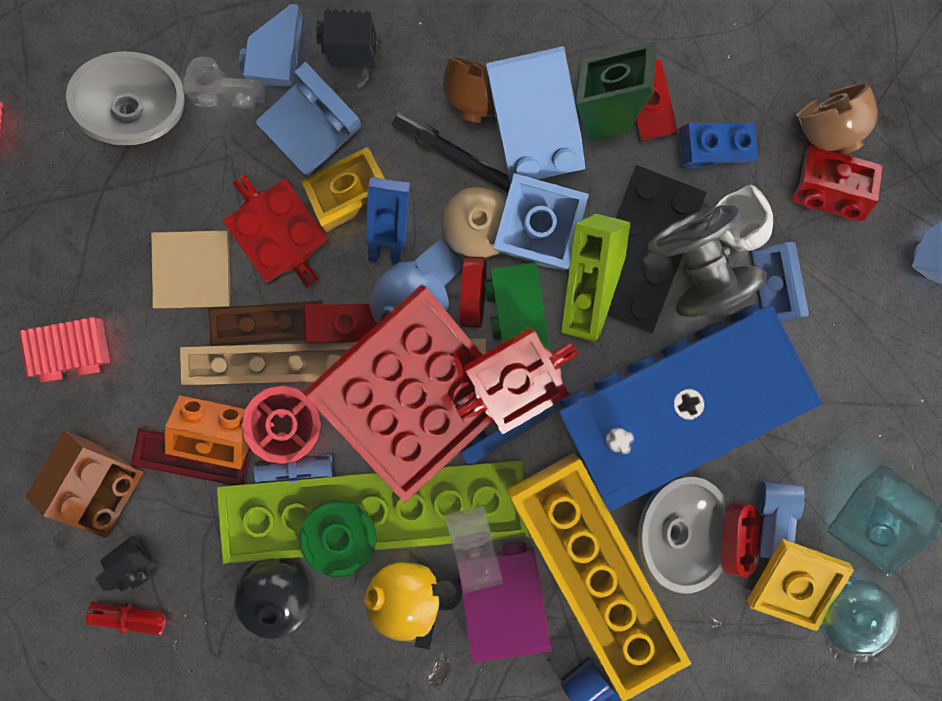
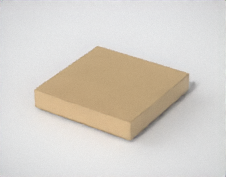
[151,231,231,309]

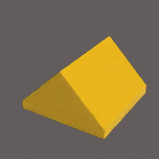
[301,146,385,233]

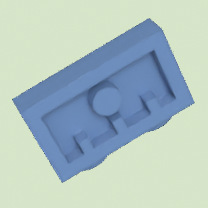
[256,61,362,176]

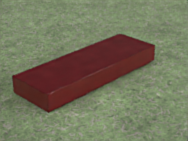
[131,428,252,485]

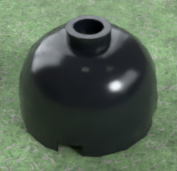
[234,558,313,639]

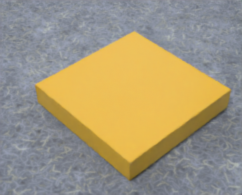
[747,539,854,631]

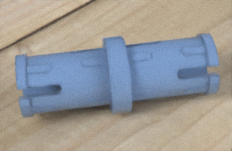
[254,453,334,483]

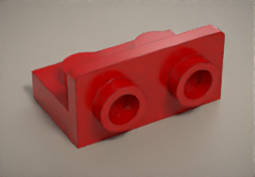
[792,145,883,221]

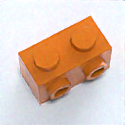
[165,395,249,470]

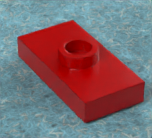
[635,59,678,143]
[303,303,377,343]

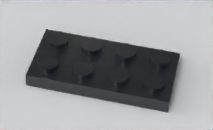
[607,165,707,334]

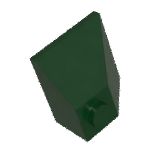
[576,42,656,141]

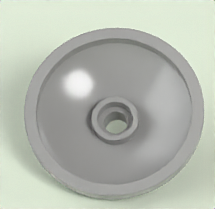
[66,51,185,145]
[637,476,729,594]

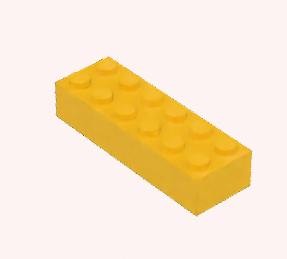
[506,453,691,701]

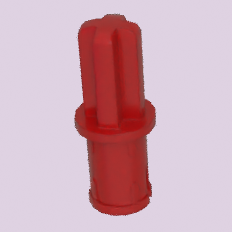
[86,601,166,636]

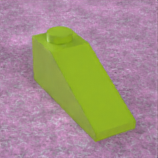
[561,213,631,343]

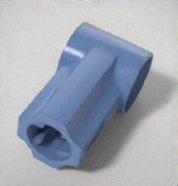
[758,482,805,559]

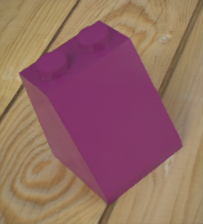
[458,542,551,663]

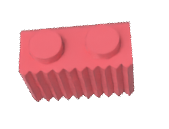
[18,317,110,383]

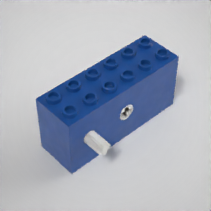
[555,302,822,512]

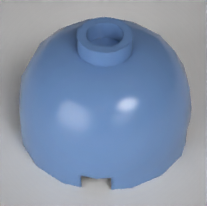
[370,261,449,324]

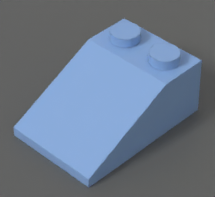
[486,46,585,185]

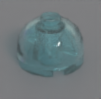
[821,577,900,657]

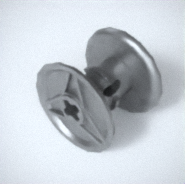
[648,205,767,318]

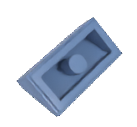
[751,242,809,321]

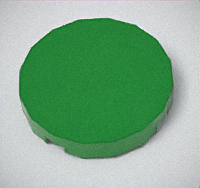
[299,499,377,578]

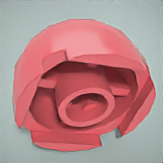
[243,386,321,464]

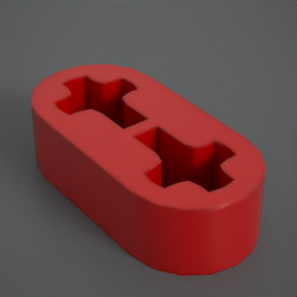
[460,256,487,328]
[721,503,760,578]

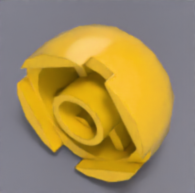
[364,562,439,642]

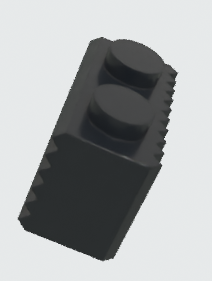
[316,8,377,67]

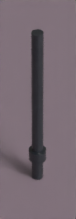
[391,112,583,220]

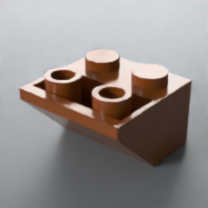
[25,430,144,538]

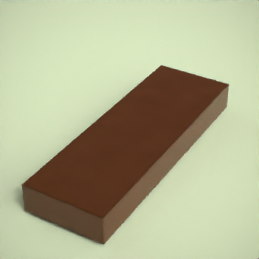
[208,300,323,346]

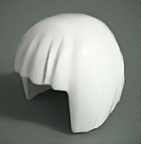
[715,185,773,251]

